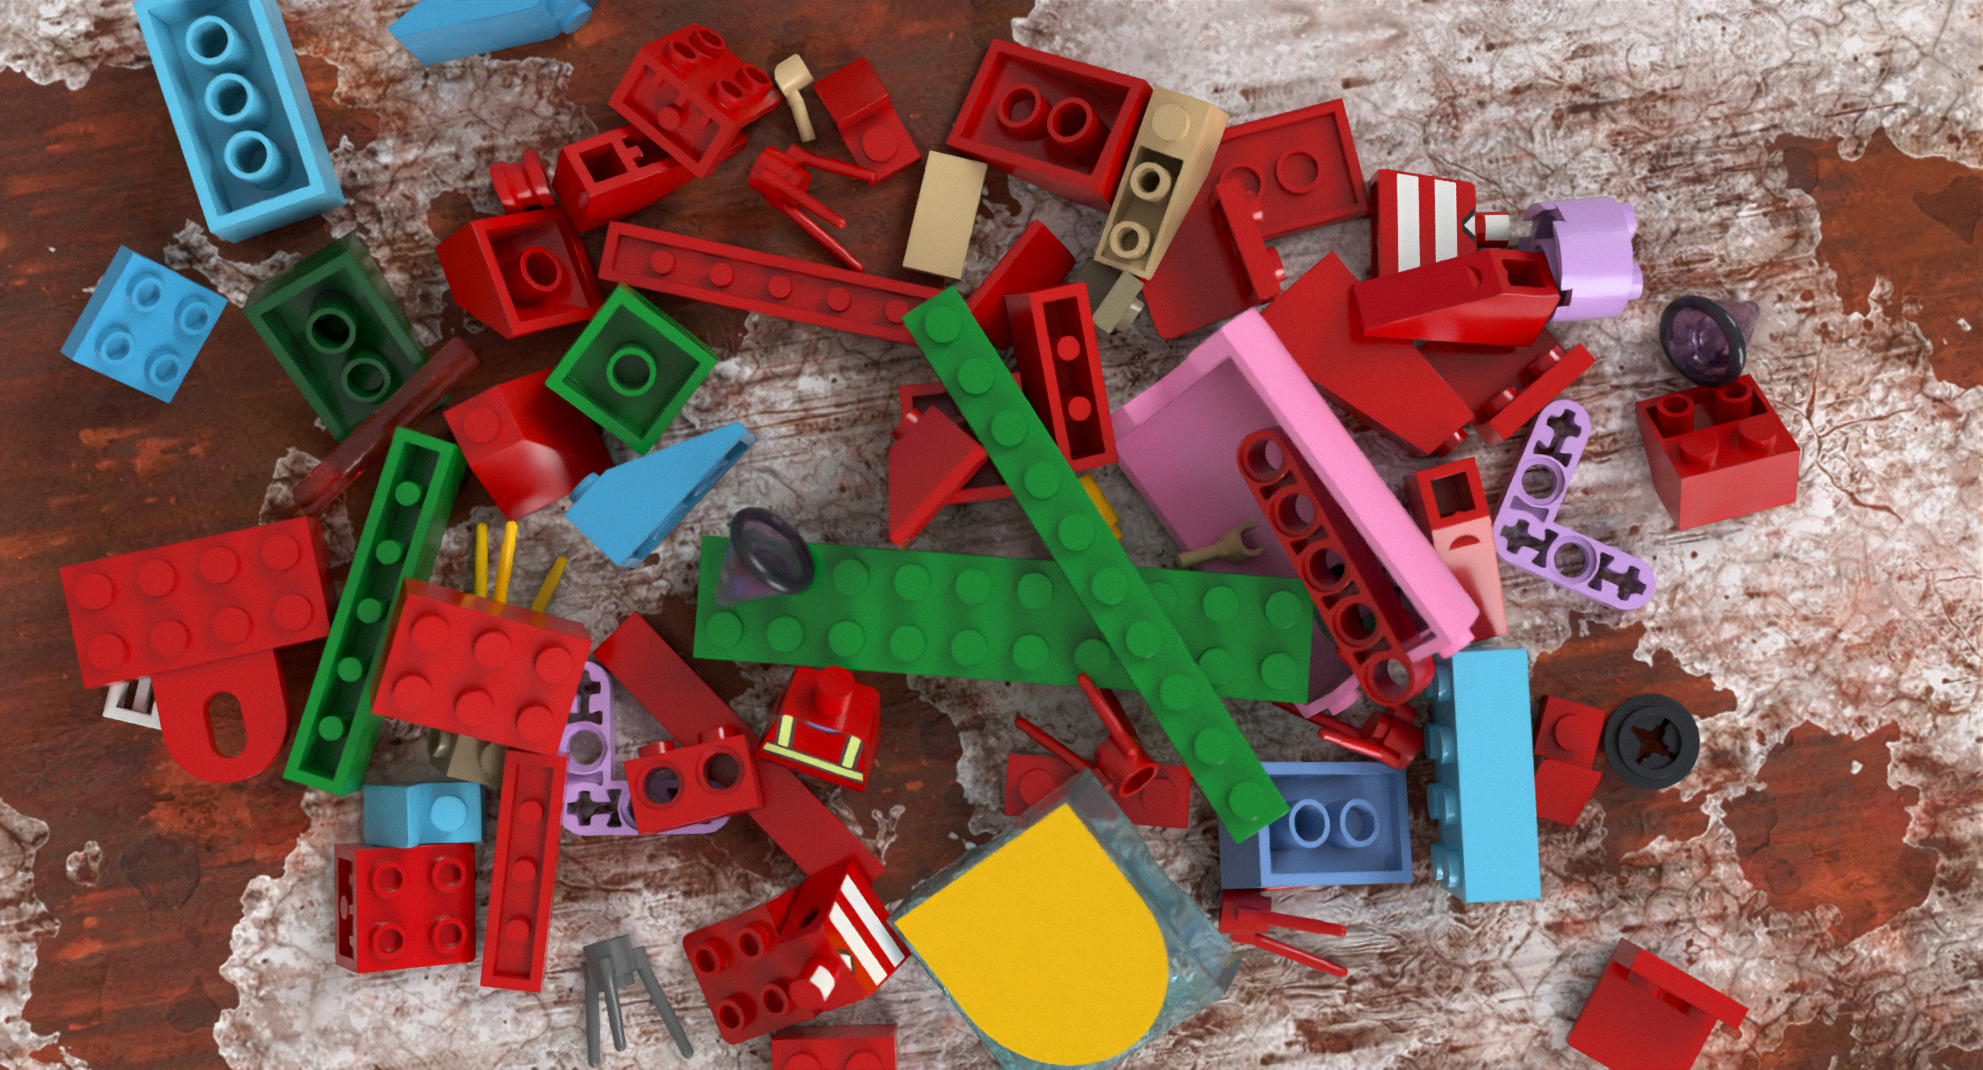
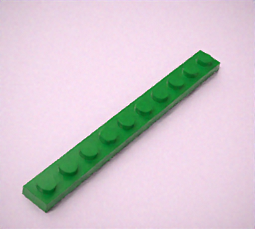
[901,285,1291,845]

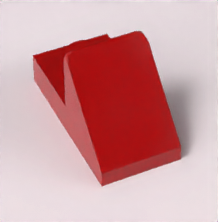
[812,56,922,189]
[1532,695,1607,826]

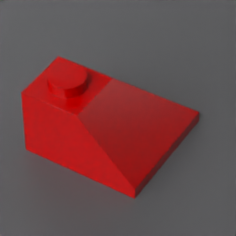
[435,205,604,339]
[443,367,616,522]
[889,405,988,549]

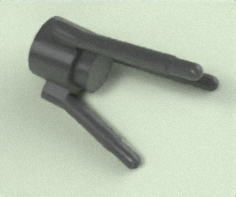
[580,934,694,1068]

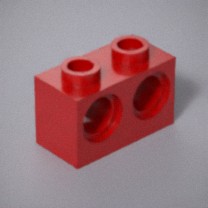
[623,726,765,836]

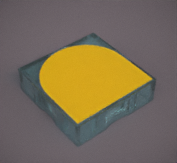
[886,767,1241,1070]

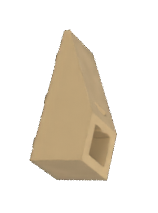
[1093,85,1230,280]

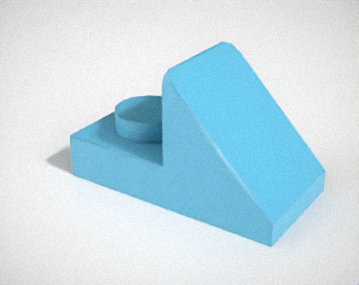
[363,780,487,848]

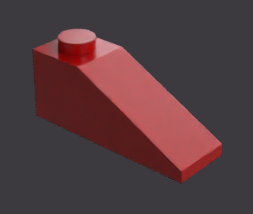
[551,124,749,234]

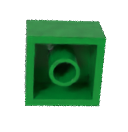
[544,280,718,456]

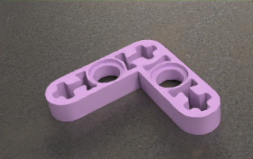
[1491,399,1656,610]
[558,660,731,836]

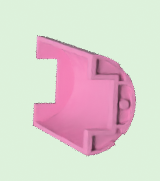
[1110,307,1480,719]

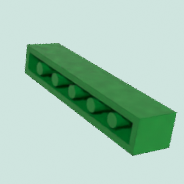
[283,426,468,796]

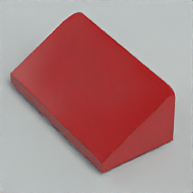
[965,219,1076,351]

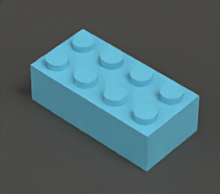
[132,0,346,243]
[1422,646,1541,903]

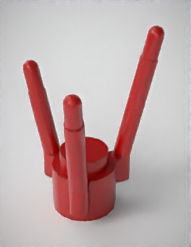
[748,144,877,273]
[1270,645,1424,770]
[1014,672,1159,797]
[1218,886,1348,978]

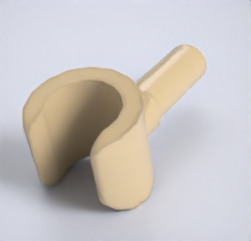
[775,54,816,143]
[1176,521,1265,569]

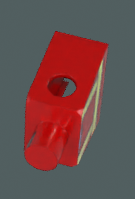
[754,666,881,793]

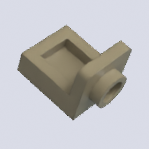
[1072,258,1145,340]
[428,728,509,789]

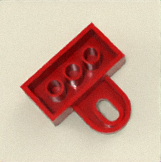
[59,516,339,783]

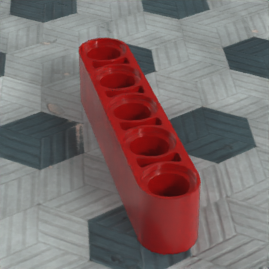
[1236,425,1434,707]

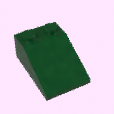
[242,231,451,458]

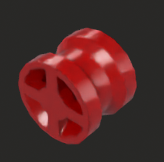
[489,148,558,215]

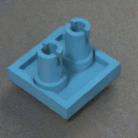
[60,244,229,403]

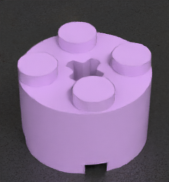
[1518,196,1643,324]

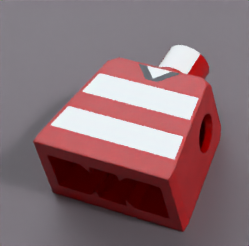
[1369,169,1510,279]
[777,860,914,1012]

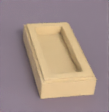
[903,151,988,282]

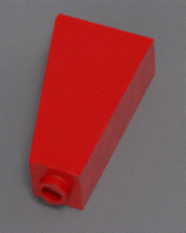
[1259,251,1475,459]

